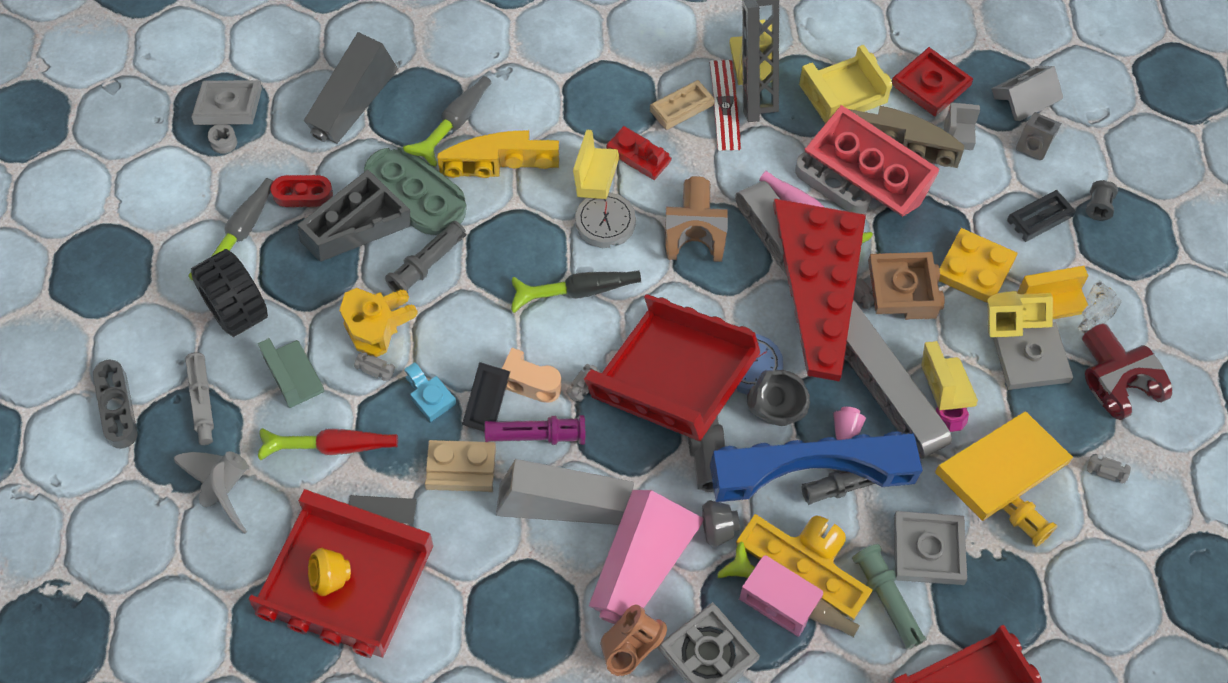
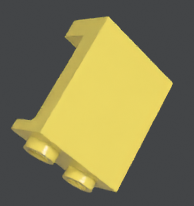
[799,45,892,124]

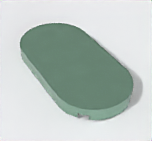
[364,147,467,235]

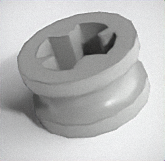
[208,124,237,154]

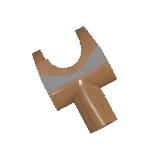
[665,176,728,262]

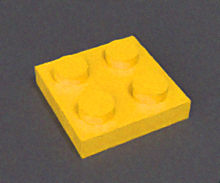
[939,228,1018,303]

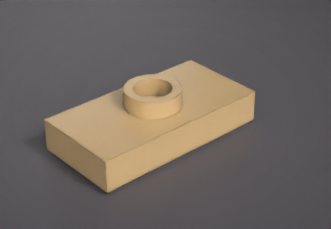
[650,80,715,130]

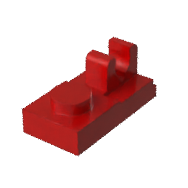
[606,126,672,180]

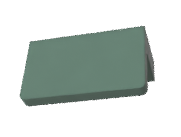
[258,338,324,408]

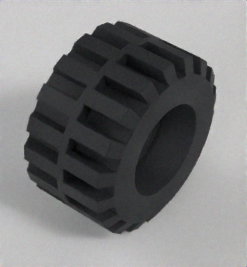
[191,249,268,337]

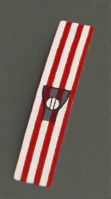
[710,60,741,151]

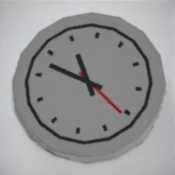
[575,192,636,248]

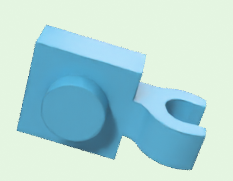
[404,362,456,422]

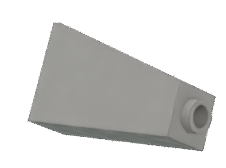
[496,459,634,525]

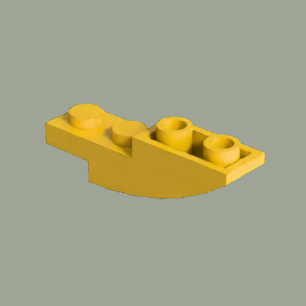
[437,130,560,178]

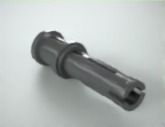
[385,221,467,293]

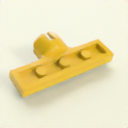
[736,514,873,621]

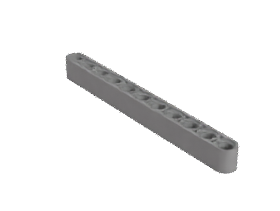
[735,181,952,459]

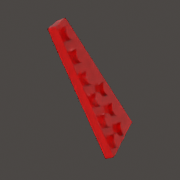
[773,199,866,382]

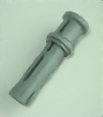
[852,544,927,650]

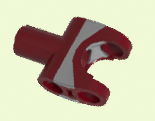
[1082,323,1172,420]

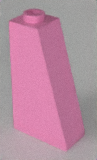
[589,490,704,624]

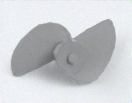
[174,451,249,534]

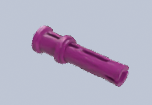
[485,415,585,445]

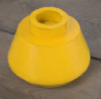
[308,548,351,596]

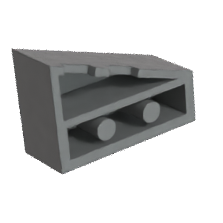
[297,169,410,262]

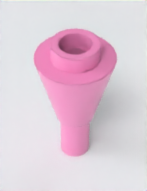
[833,407,866,440]

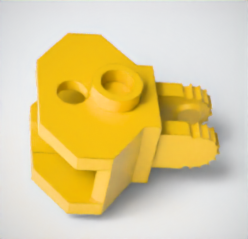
[339,288,418,357]

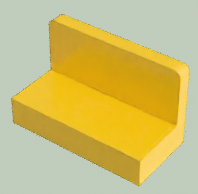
[1017,266,1089,319]

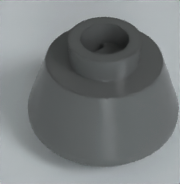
[702,500,740,547]

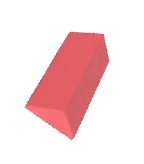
[805,105,940,217]

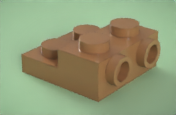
[868,252,945,320]

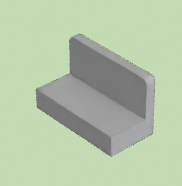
[991,66,1063,121]

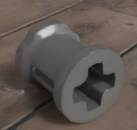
[1086,180,1118,221]

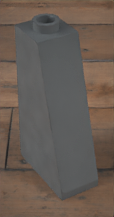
[304,32,398,144]

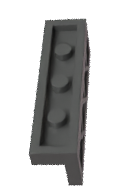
[742,0,779,122]

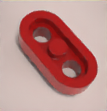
[271,175,333,207]

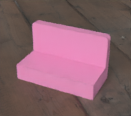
[739,555,823,637]

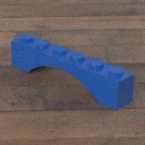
[710,432,923,502]

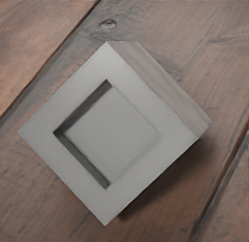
[944,103,980,150]

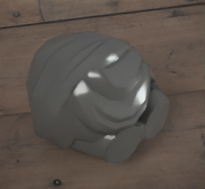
[747,370,810,426]

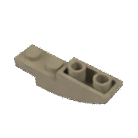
[849,106,965,168]

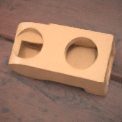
[502,348,561,403]

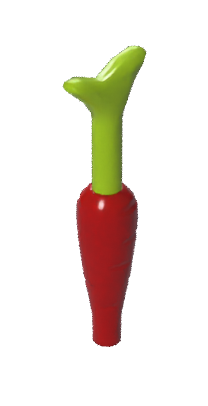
[258,428,398,460]

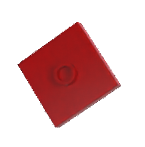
[891,47,973,117]

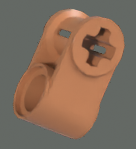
[600,604,667,676]

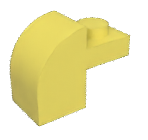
[987,291,1053,337]

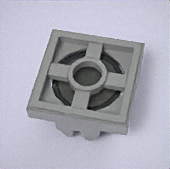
[658,602,760,683]

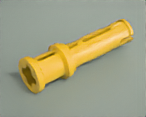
[1002,497,1057,547]

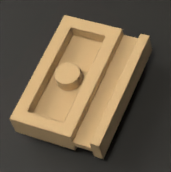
[425,440,496,492]

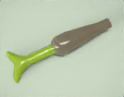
[718,542,860,638]

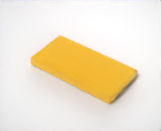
[935,411,1073,521]

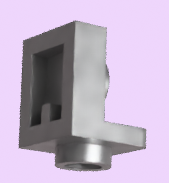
[1016,112,1062,160]

